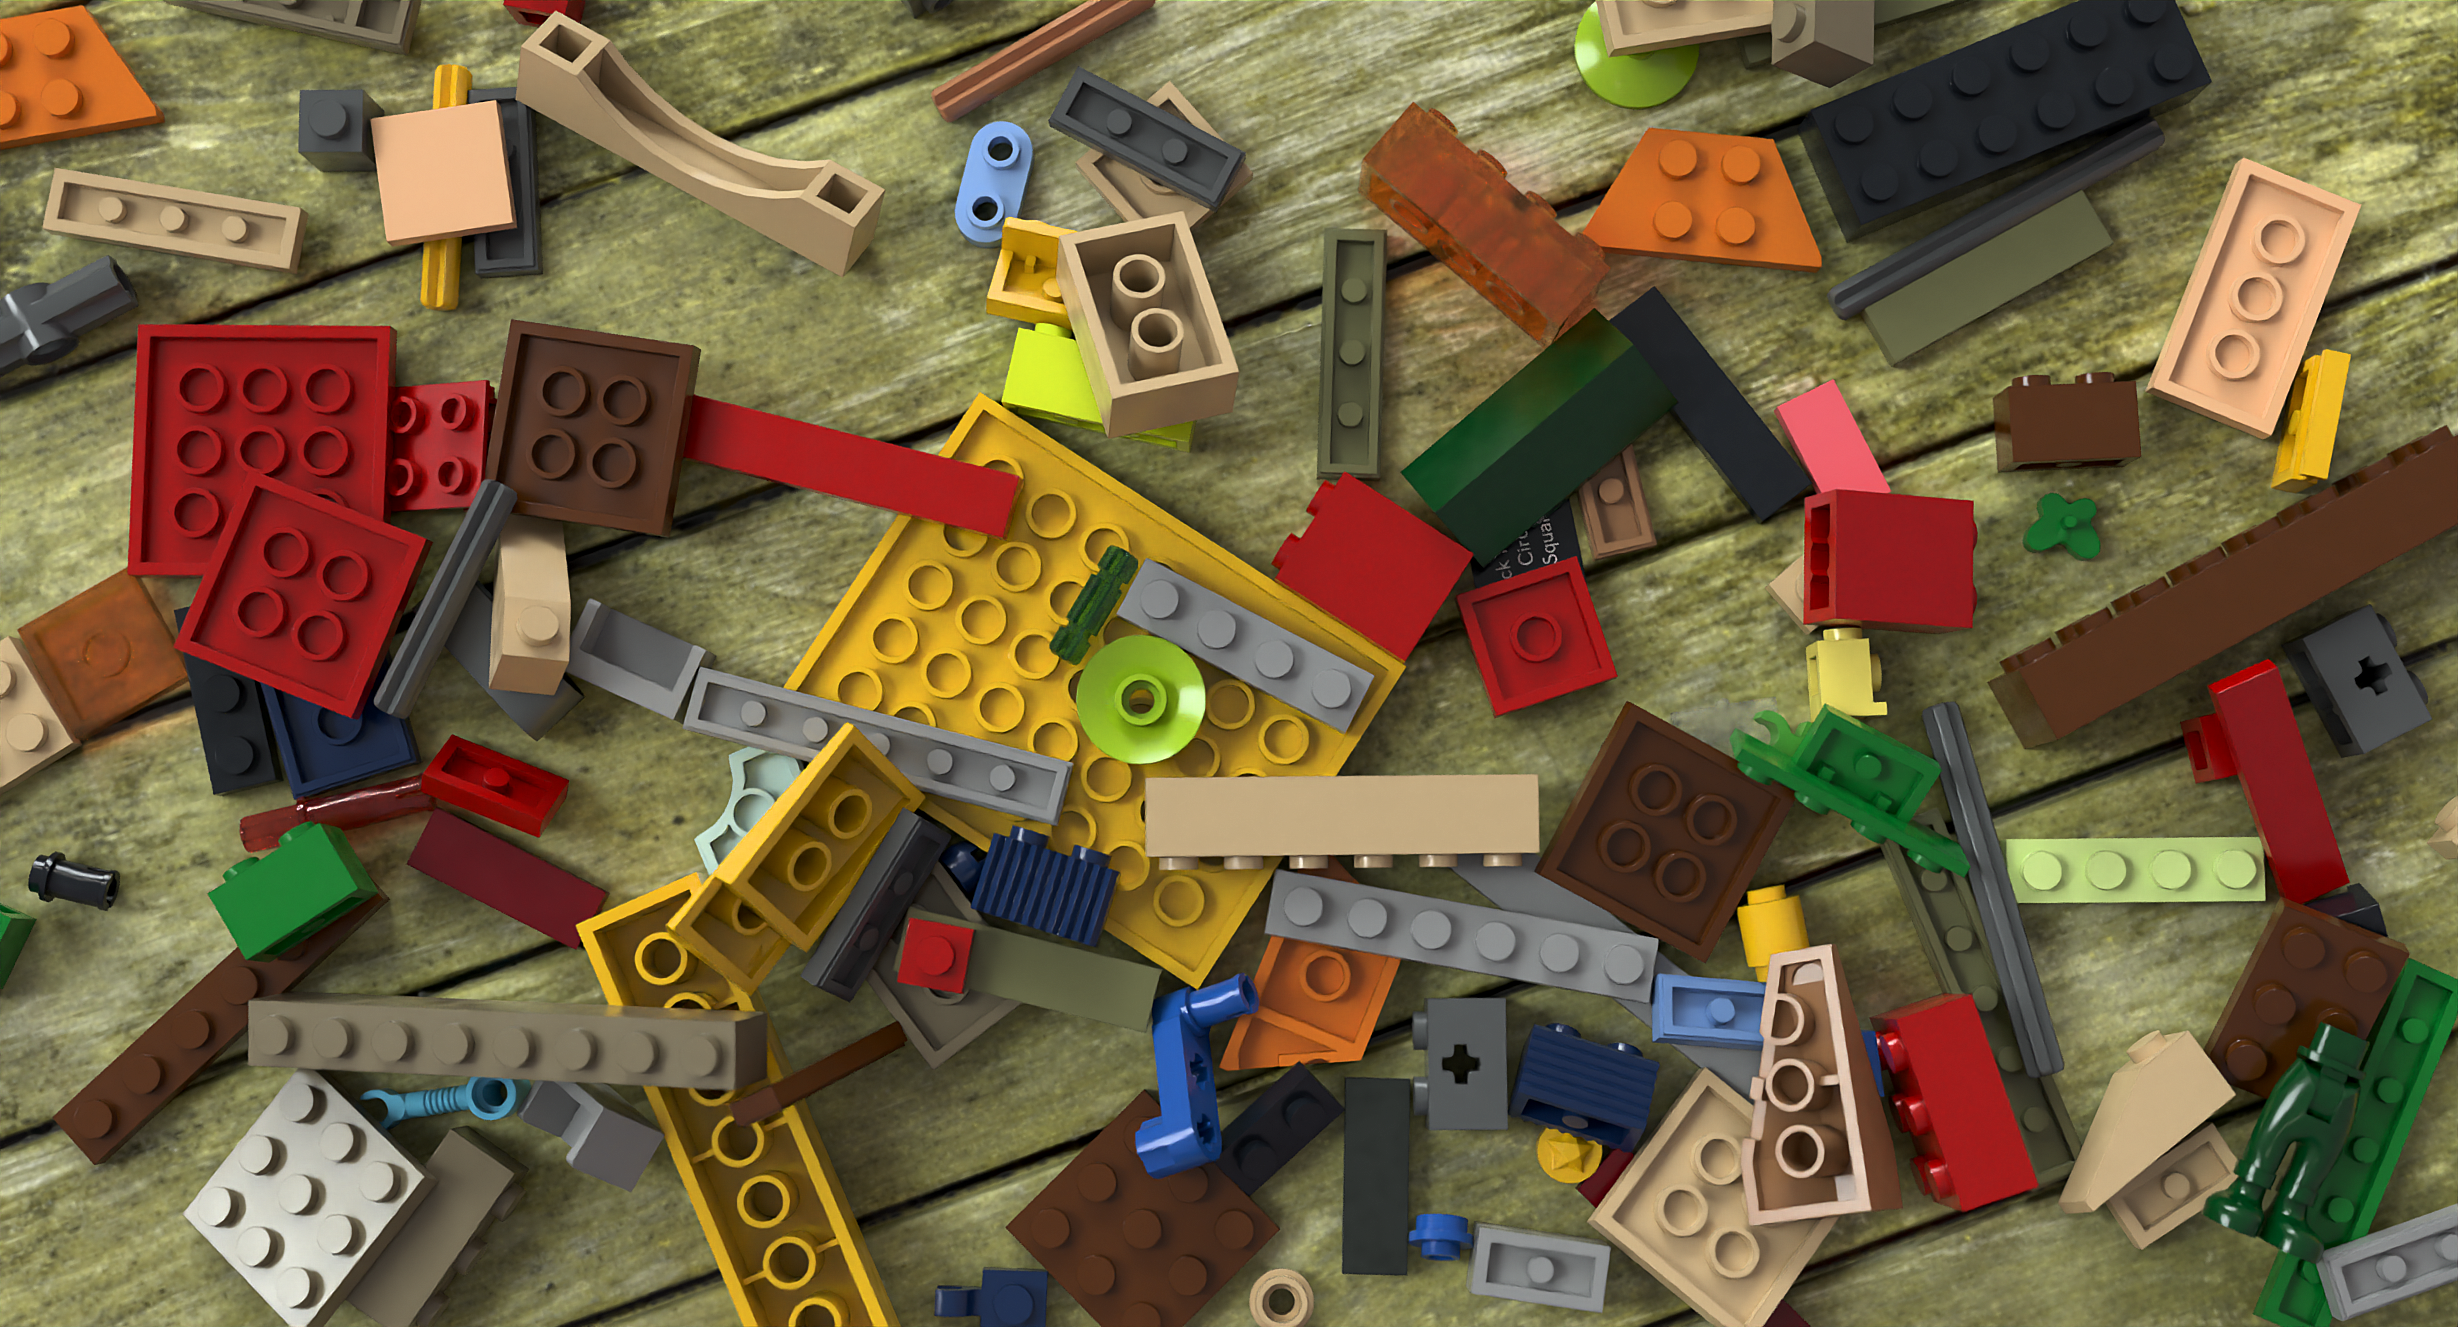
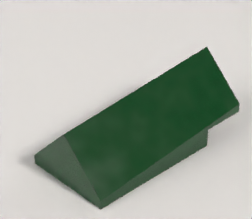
[1400,308,1679,568]

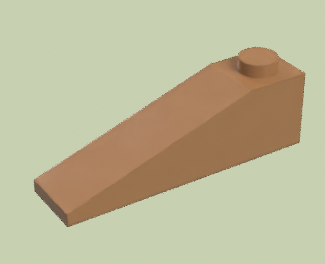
[1740,944,1903,1226]

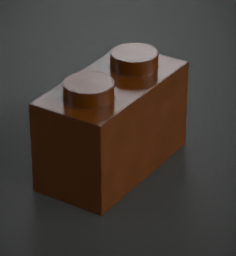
[1993,372,2142,472]

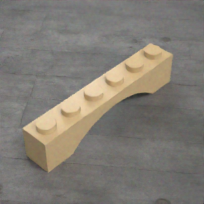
[516,11,885,278]

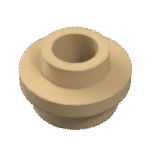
[1249,1268,1314,1327]

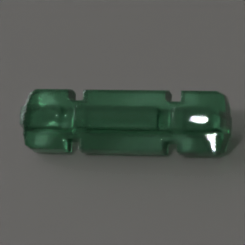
[1049,545,1138,665]

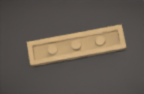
[42,168,309,274]

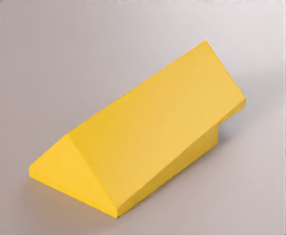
[666,722,926,996]

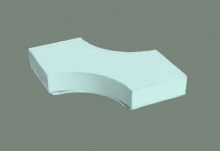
[694,746,806,876]

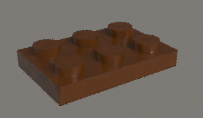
[2204,897,2410,1099]

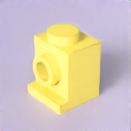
[1806,627,1887,723]

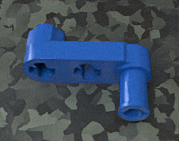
[1135,972,1259,1179]

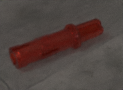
[239,772,437,853]

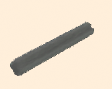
[374,479,517,719]

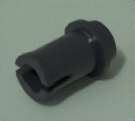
[28,851,120,911]

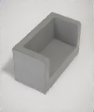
[565,598,717,724]
[517,1080,665,1192]
[1466,1221,1611,1313]

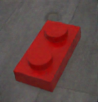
[421,734,569,838]

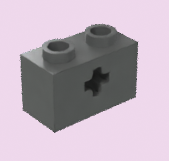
[2281,604,2432,758]
[1412,997,1508,1130]

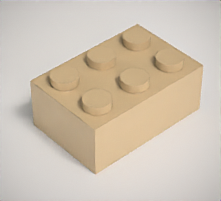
[1056,211,1239,439]

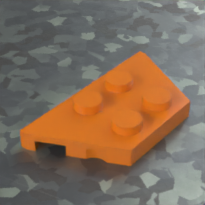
[0,5,165,150]
[1577,127,1822,273]
[1219,855,1401,1071]

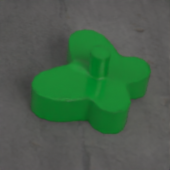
[2022,493,2100,561]

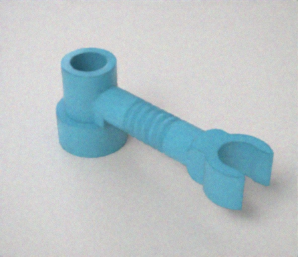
[360,1077,531,1130]

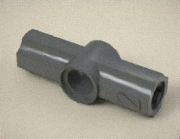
[0,255,139,378]

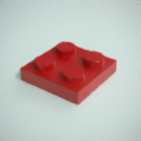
[1454,556,1618,719]

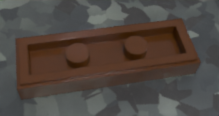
[728,1020,908,1128]

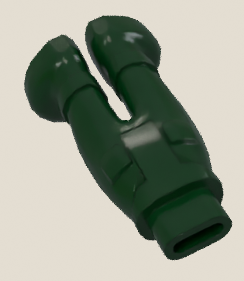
[2201,1022,2370,1264]

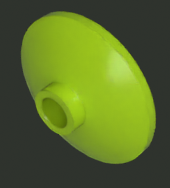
[1574,2,1699,110]
[1076,635,1206,765]

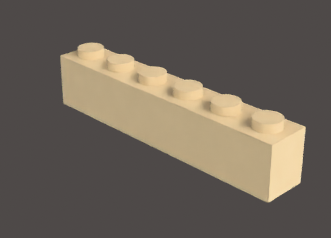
[1145,774,1540,870]

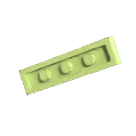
[2000,837,2266,904]

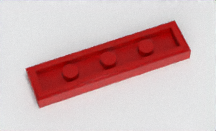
[2207,659,2350,904]

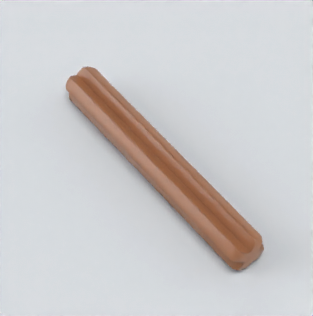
[931,0,1156,122]

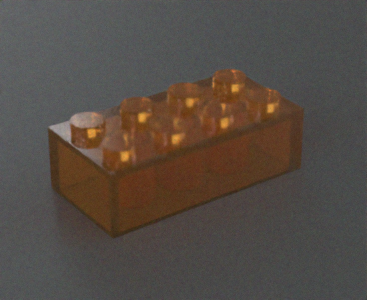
[1358,102,1611,349]

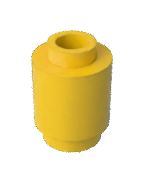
[1736,884,1810,982]

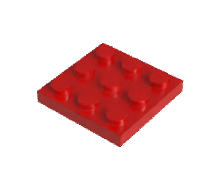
[173,469,433,720]

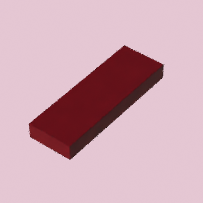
[406,807,610,950]

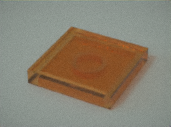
[17,567,189,740]

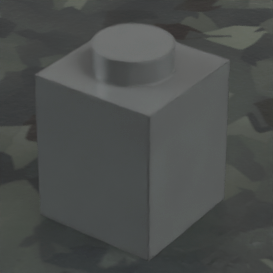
[298,90,384,172]

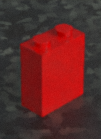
[1271,471,1474,664]
[1803,489,1978,634]

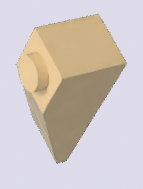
[489,514,571,695]
[2058,1030,2236,1214]

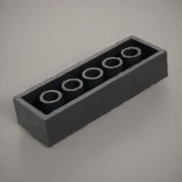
[1797,0,2212,243]

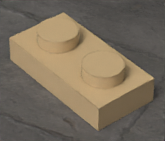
[2105,1121,2238,1250]

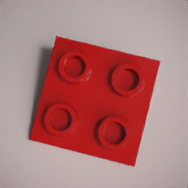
[388,380,497,513]

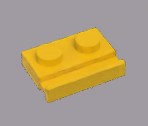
[2271,349,2351,494]

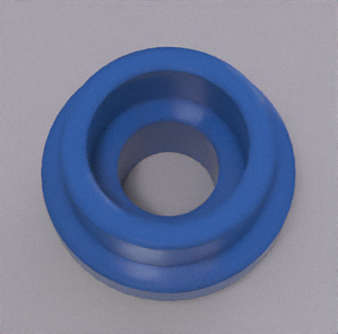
[1408,1214,1474,1261]

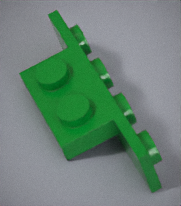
[1729,703,1971,878]

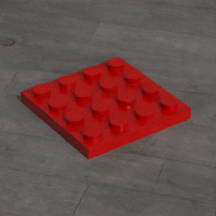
[127,324,397,578]

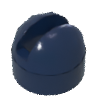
[939,840,986,897]

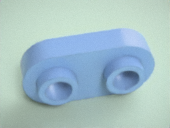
[955,121,1034,248]

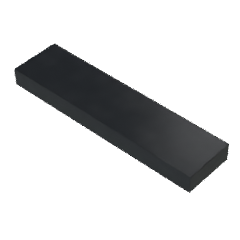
[1609,286,1812,524]

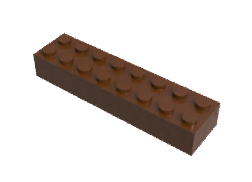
[1987,425,2458,749]

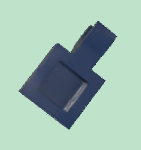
[934,1267,1048,1327]

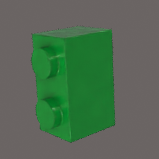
[207,821,379,963]

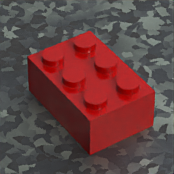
[1869,993,2039,1212]

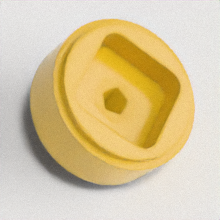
[1535,1126,1602,1184]

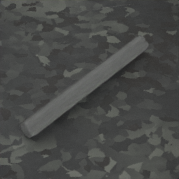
[1827,116,2165,320]
[1921,702,2065,1078]

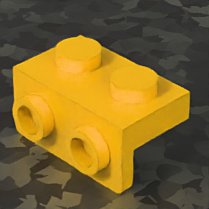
[986,217,1078,332]

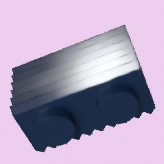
[970,825,1121,948]
[1508,1023,1660,1153]

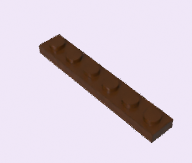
[52,876,390,1165]

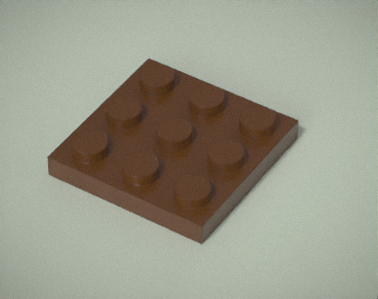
[485,319,701,538]
[1534,701,1796,964]
[1005,1089,1280,1327]

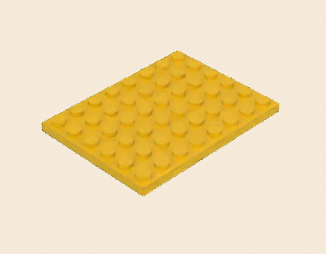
[783,392,1407,990]

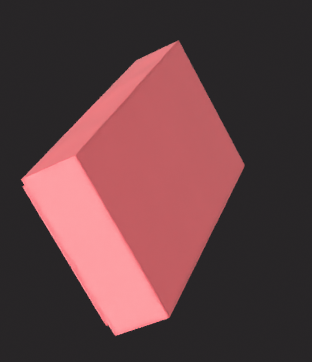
[1774,379,1891,494]

